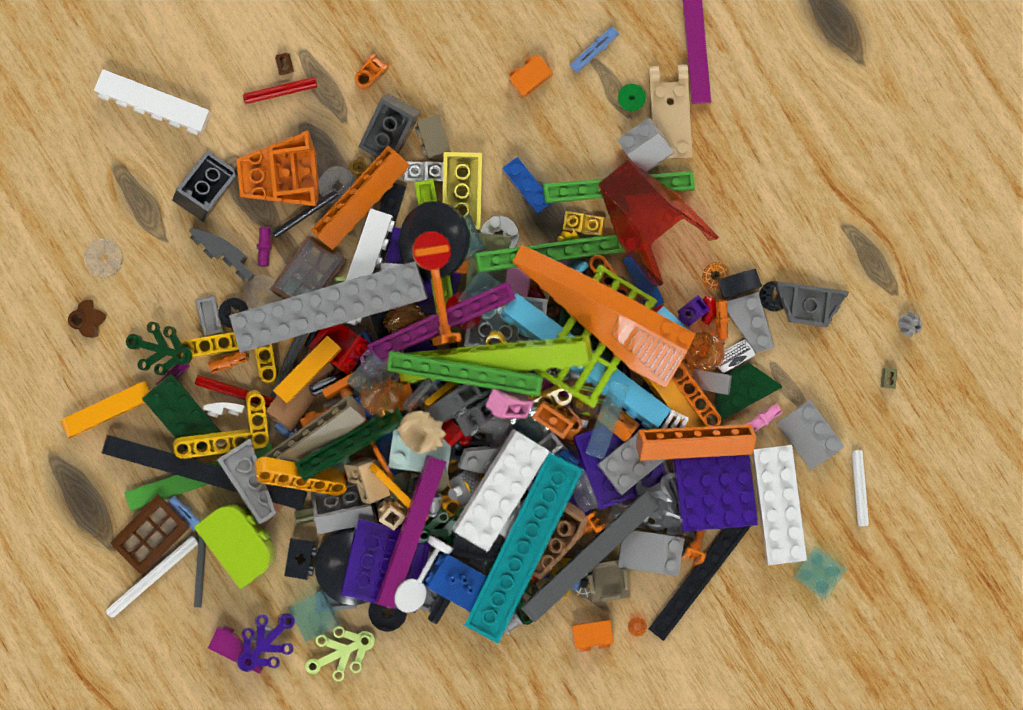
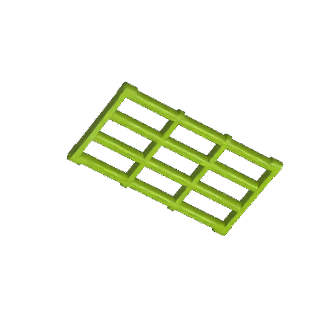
[535,265,657,408]

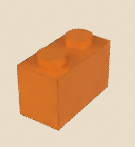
[509,54,553,99]
[572,619,614,652]

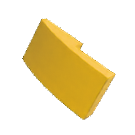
[563,211,606,236]

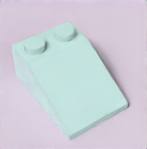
[388,429,451,473]

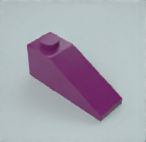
[208,625,263,674]

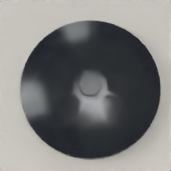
[399,201,470,279]
[314,528,368,605]

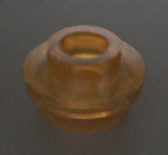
[628,617,647,636]

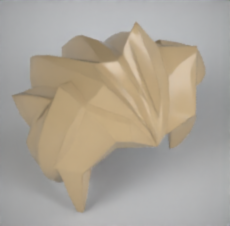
[397,411,446,454]

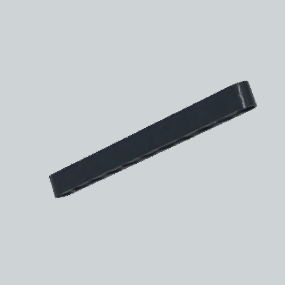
[102,435,308,510]

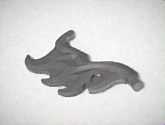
[636,472,696,542]

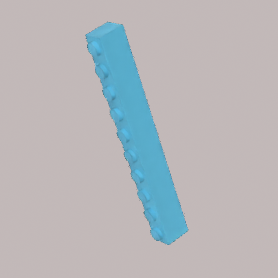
[500,293,671,430]

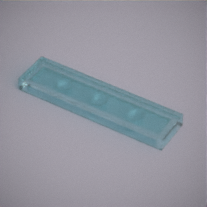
[585,380,629,460]

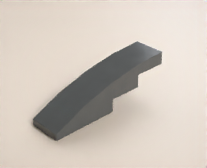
[456,395,495,436]

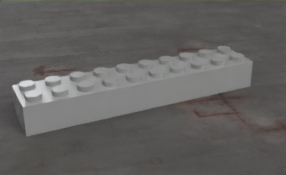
[229,261,428,353]

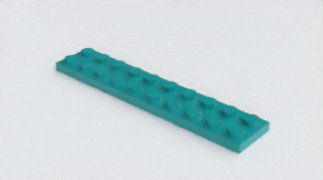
[464,452,584,644]

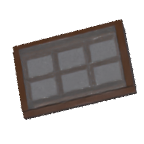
[270,235,347,299]
[110,494,190,576]

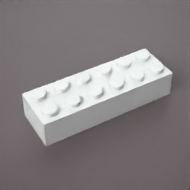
[452,429,549,552]
[752,445,807,565]

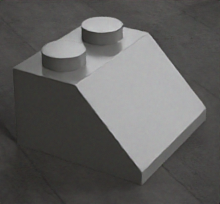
[618,118,674,175]

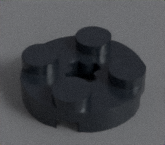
[368,603,407,632]

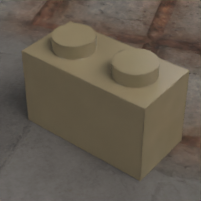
[415,114,451,160]

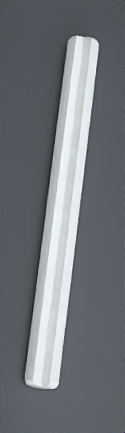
[106,536,198,618]

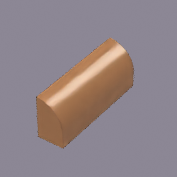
[266,349,336,432]

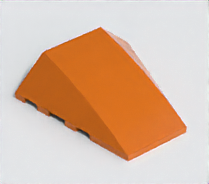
[236,130,320,206]

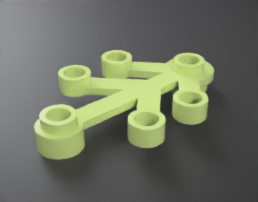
[305,626,375,682]

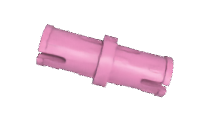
[745,403,782,432]

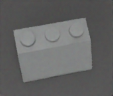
[777,400,845,470]
[311,483,375,534]

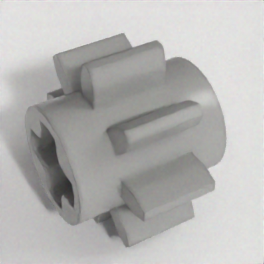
[898,312,922,337]

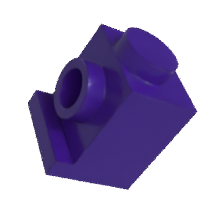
[677,295,710,326]

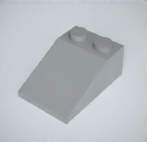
[617,530,684,576]

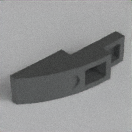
[189,228,255,282]
[423,384,493,424]

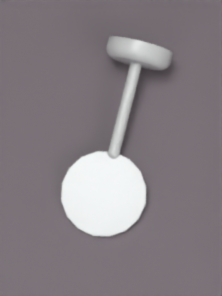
[395,535,453,613]

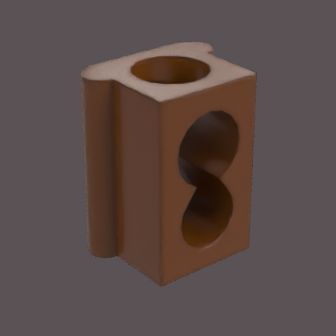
[275,52,294,76]

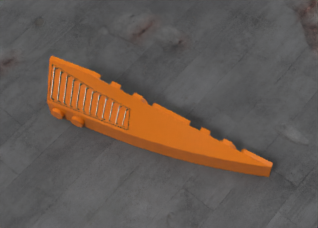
[512,245,696,388]

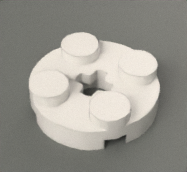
[481,216,519,248]

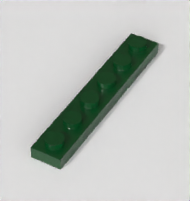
[295,405,403,481]

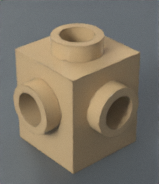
[378,496,406,530]

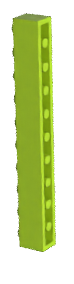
[399,336,593,383]

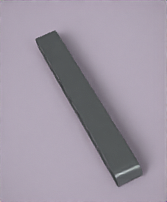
[521,490,660,622]

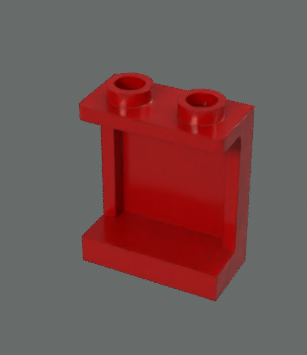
[308,324,370,375]

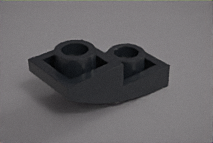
[717,268,762,299]

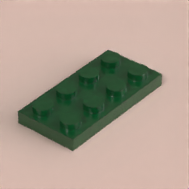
[142,373,221,450]

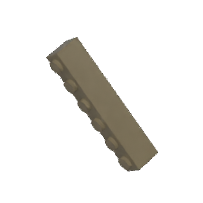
[263,395,366,462]

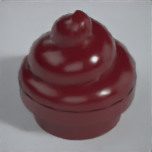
[527,287,546,299]

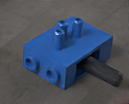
[423,552,488,624]

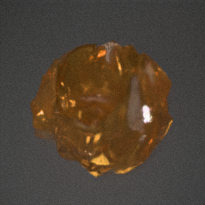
[383,302,425,334]
[682,330,725,371]
[360,377,405,418]

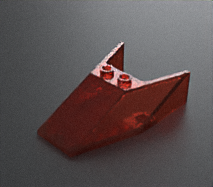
[598,160,719,286]

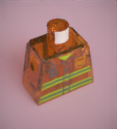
[572,382,608,429]

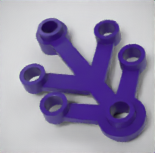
[237,614,295,672]

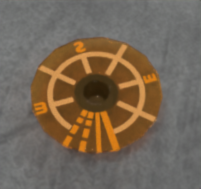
[702,262,729,289]

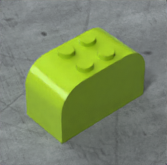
[194,503,276,590]

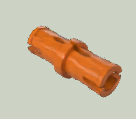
[714,300,730,340]
[208,351,248,374]

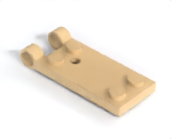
[649,65,693,160]

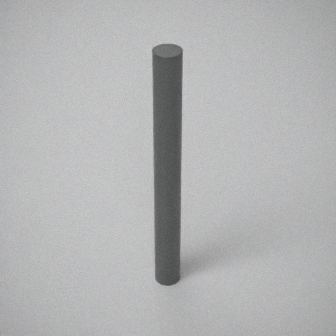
[194,535,206,608]

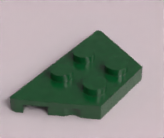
[715,362,782,421]

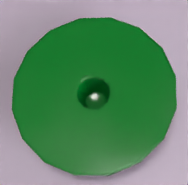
[618,83,646,112]

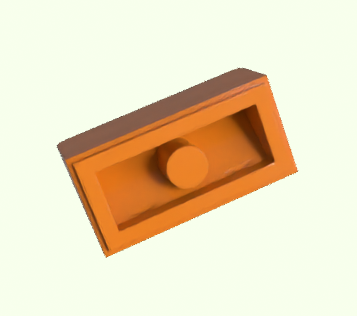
[532,399,575,439]
[596,401,640,442]

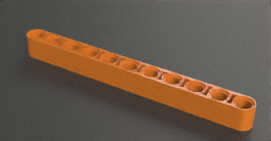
[589,255,721,427]

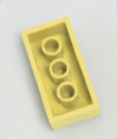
[442,152,483,232]

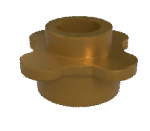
[348,156,369,179]

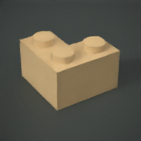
[343,456,390,504]

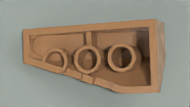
[533,502,588,579]

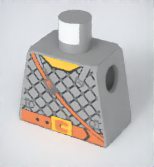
[448,469,484,506]

